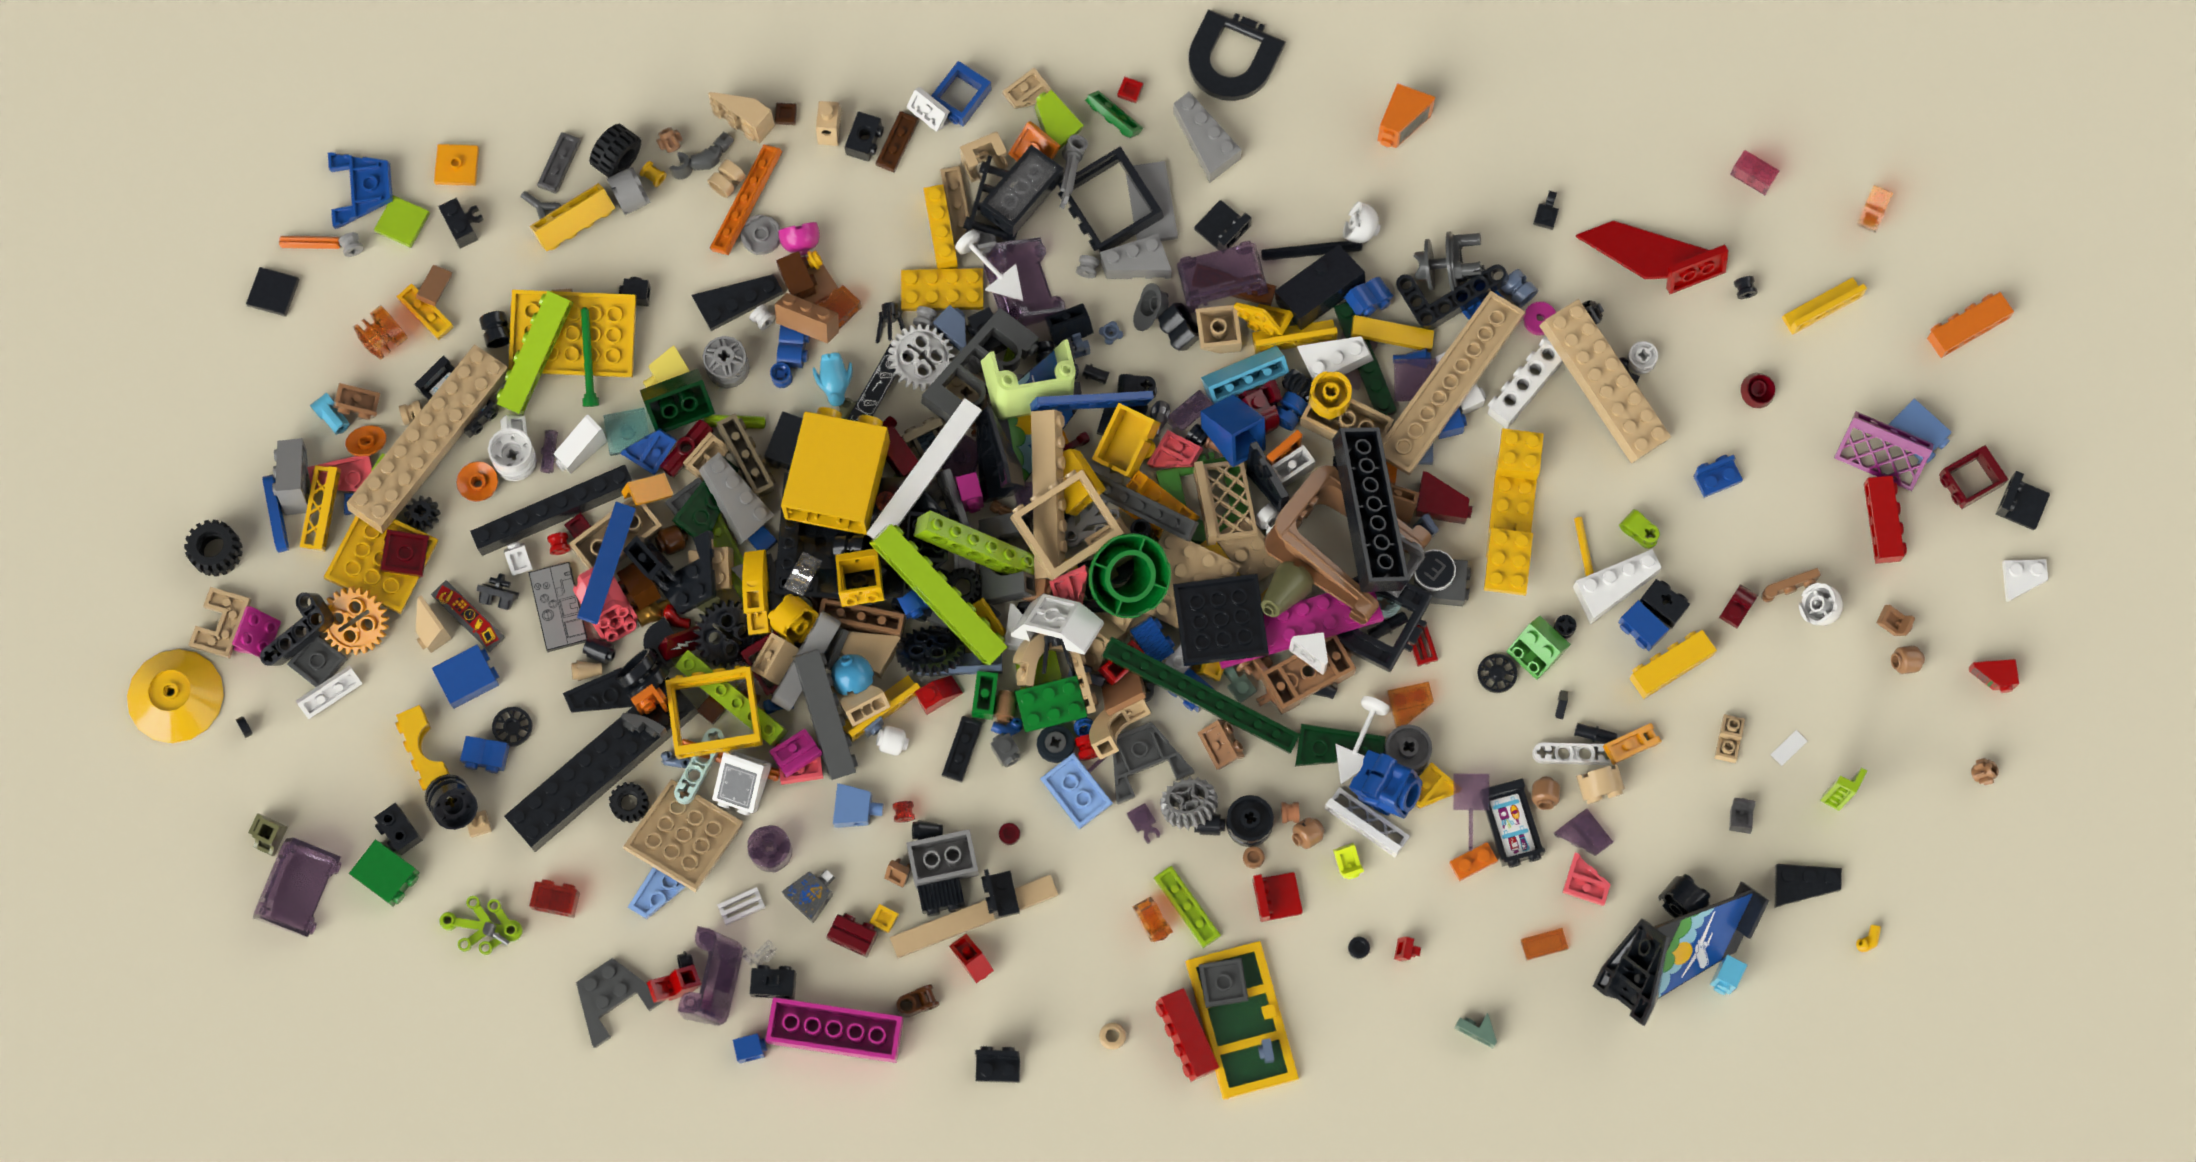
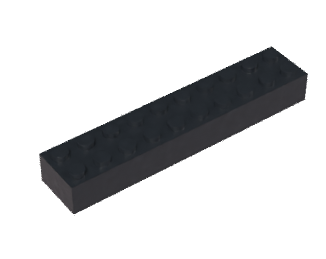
[504,677,698,852]

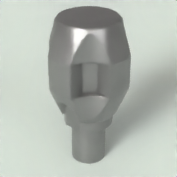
[1150,401,1170,437]

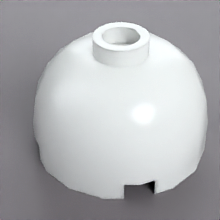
[1343,201,1381,243]
[1799,583,1843,626]

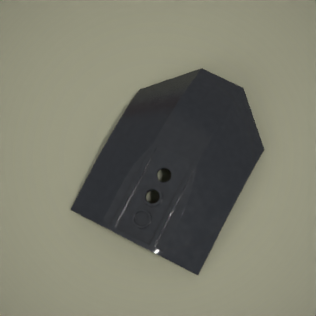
[774,473,950,599]

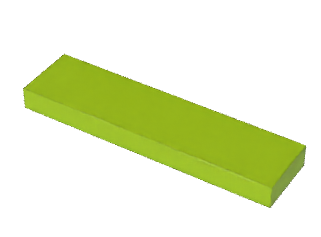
[1154,866,1221,948]

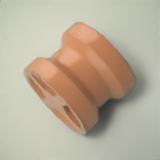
[1281,802,1300,823]

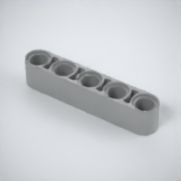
[770,611,841,712]

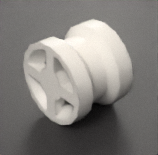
[750,304,776,330]

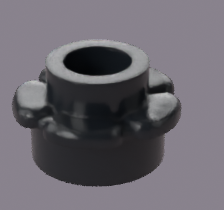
[677,951,694,968]

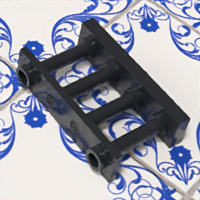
[963,155,1017,250]

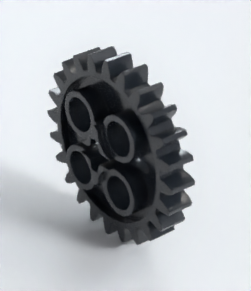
[693,599,762,669]
[896,626,965,677]

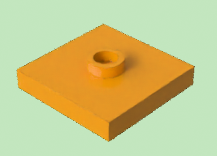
[434,144,479,186]

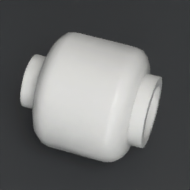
[876,726,909,755]

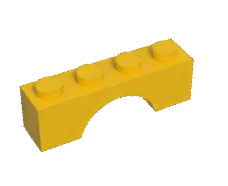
[923,184,958,269]
[395,705,450,791]

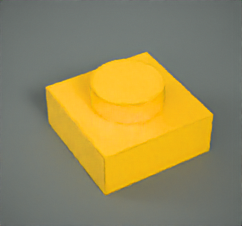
[869,904,899,934]

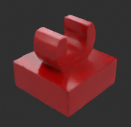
[1394,937,1421,961]

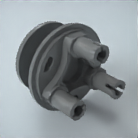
[1413,231,1485,291]

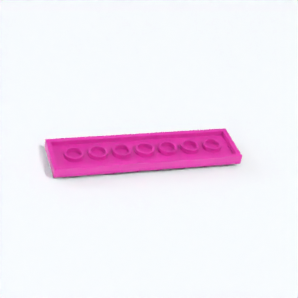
[1219,584,1384,669]

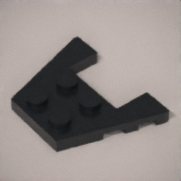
[655,530,716,614]

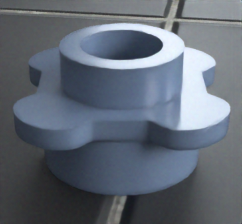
[1099,321,1123,345]

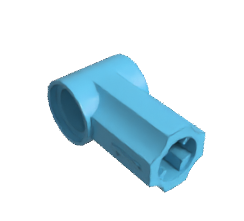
[310,393,350,435]

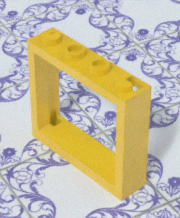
[665,665,763,759]

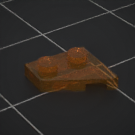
[1387,682,1434,728]

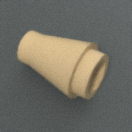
[571,660,602,681]

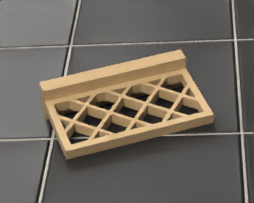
[1193,461,1258,546]

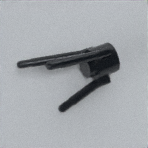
[876,302,909,346]
[1042,635,1076,675]

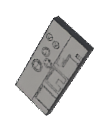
[528,562,588,652]

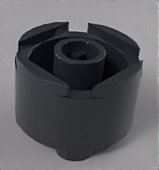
[1658,874,1711,918]

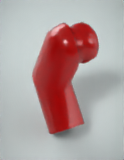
[663,604,691,629]

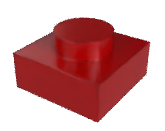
[1117,76,1143,104]

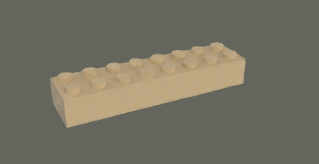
[1539,299,1671,464]

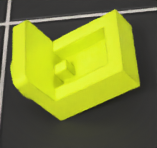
[1333,843,1364,879]

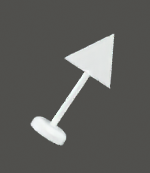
[955,230,1023,301]
[1335,696,1390,784]

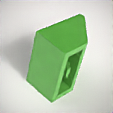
[1506,616,1571,680]

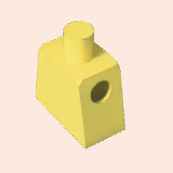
[643,346,690,388]

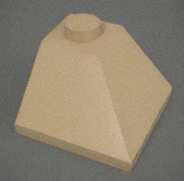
[416,595,452,653]

